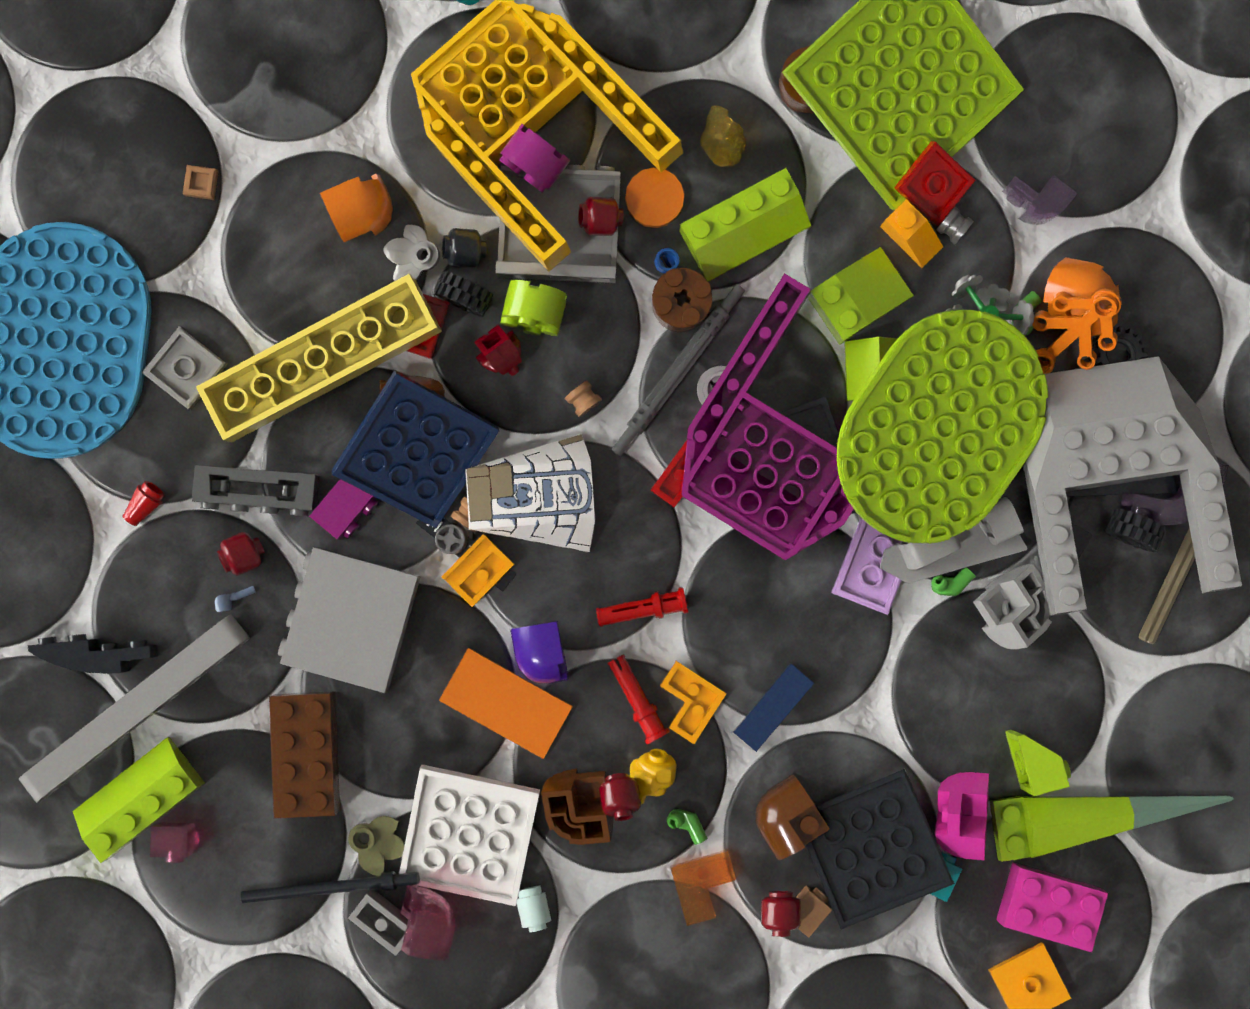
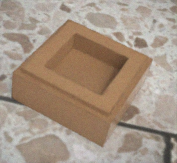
[183,165,218,200]

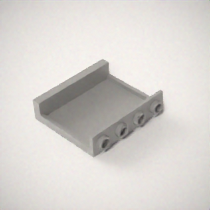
[496,165,620,283]
[278,547,421,693]

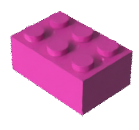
[996,862,1108,952]

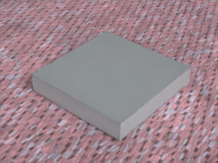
[142,326,227,410]

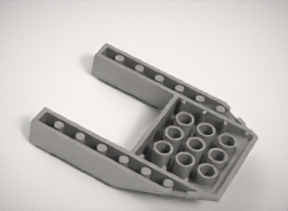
[1023,356,1242,616]

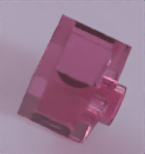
[150,822,199,863]

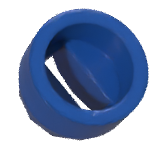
[654,248,679,274]

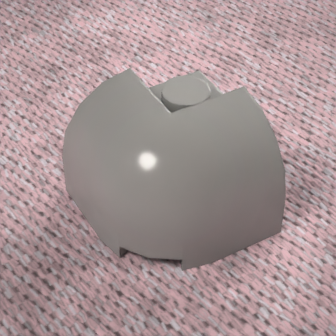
[973,564,1052,649]

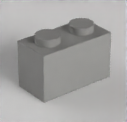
[348,889,419,956]

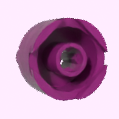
[499,124,571,193]

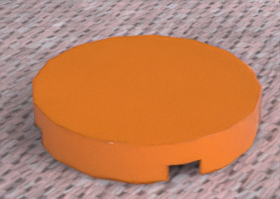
[625,167,684,228]

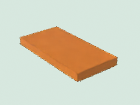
[439,648,573,759]

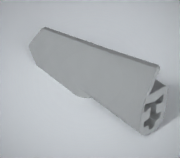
[880,497,1027,584]

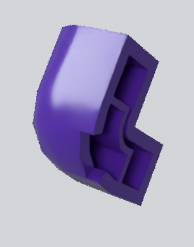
[510,621,569,684]

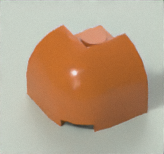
[320,174,393,242]
[1043,257,1120,336]

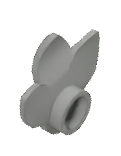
[383,225,440,281]

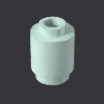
[516,885,551,932]

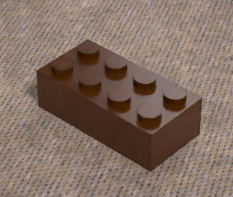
[269,691,340,818]

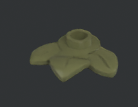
[348,816,405,876]

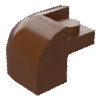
[541,768,613,845]
[755,774,830,860]

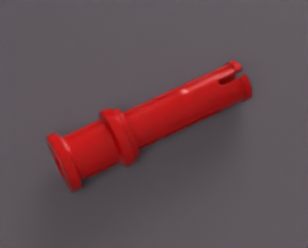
[596,587,688,627]
[607,654,670,744]

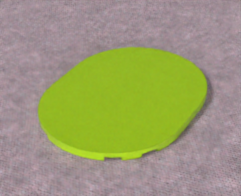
[837,310,1048,544]

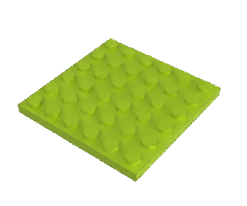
[782,0,1024,210]

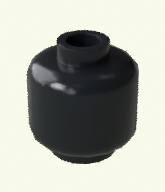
[442,228,487,268]

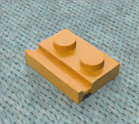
[442,534,514,607]

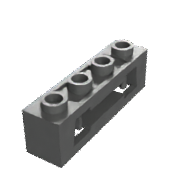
[192,465,320,517]

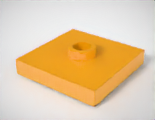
[988,942,1071,1009]

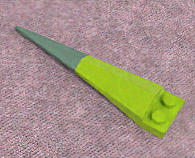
[989,796,1234,862]

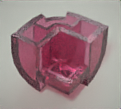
[401,885,455,961]

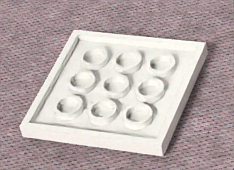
[399,765,540,906]

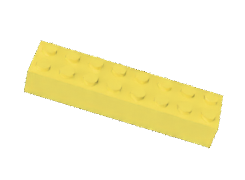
[196,274,442,442]

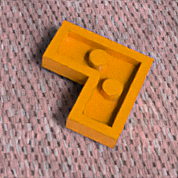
[660,661,727,744]

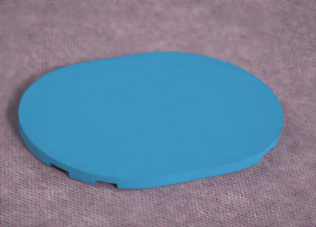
[0,222,152,459]

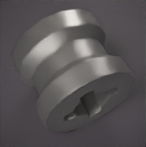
[936,207,974,245]
[435,524,468,554]

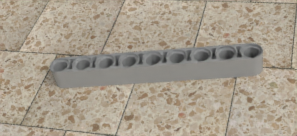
[19,614,250,803]

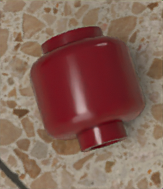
[578,197,624,236]
[217,532,265,576]
[599,773,641,821]
[761,891,801,937]

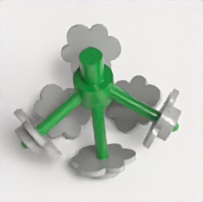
[946,275,1034,335]

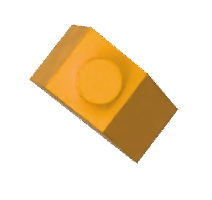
[880,199,943,268]

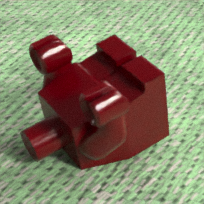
[474,325,522,376]

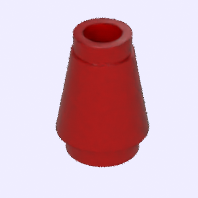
[122,481,165,526]

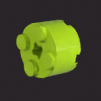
[500,280,567,336]

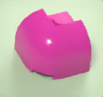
[935,772,989,860]

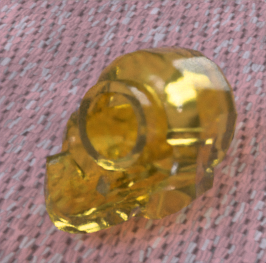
[700,105,746,167]

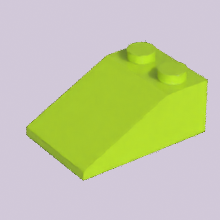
[808,247,914,345]

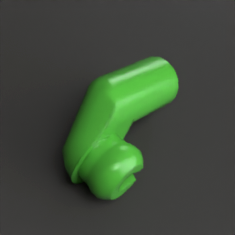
[667,809,708,845]

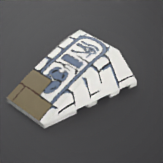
[465,433,595,552]

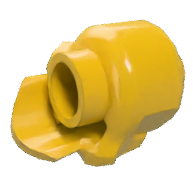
[629,749,677,804]

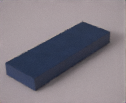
[733,663,814,752]

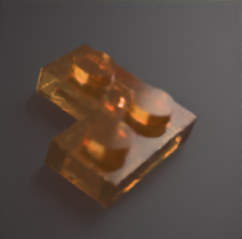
[670,849,736,926]

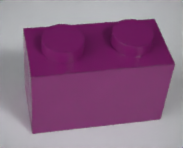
[309,479,378,540]

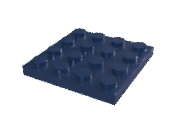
[332,370,500,528]

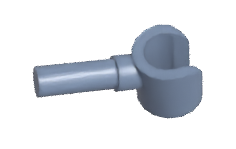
[215,586,256,612]

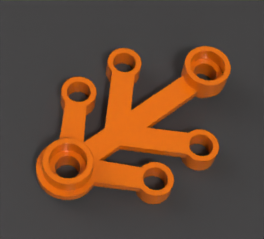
[1032,288,1122,374]

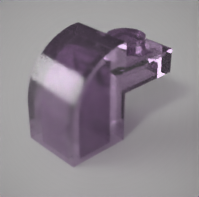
[1002,175,1077,225]

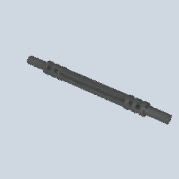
[611,284,745,457]

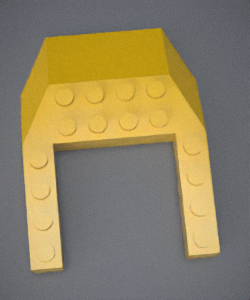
[411,0,683,272]

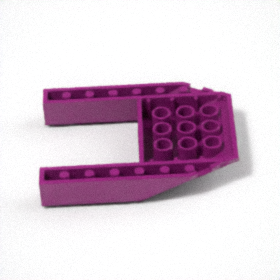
[682,273,854,560]

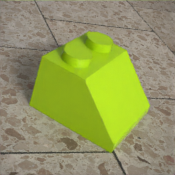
[1005,730,1071,796]

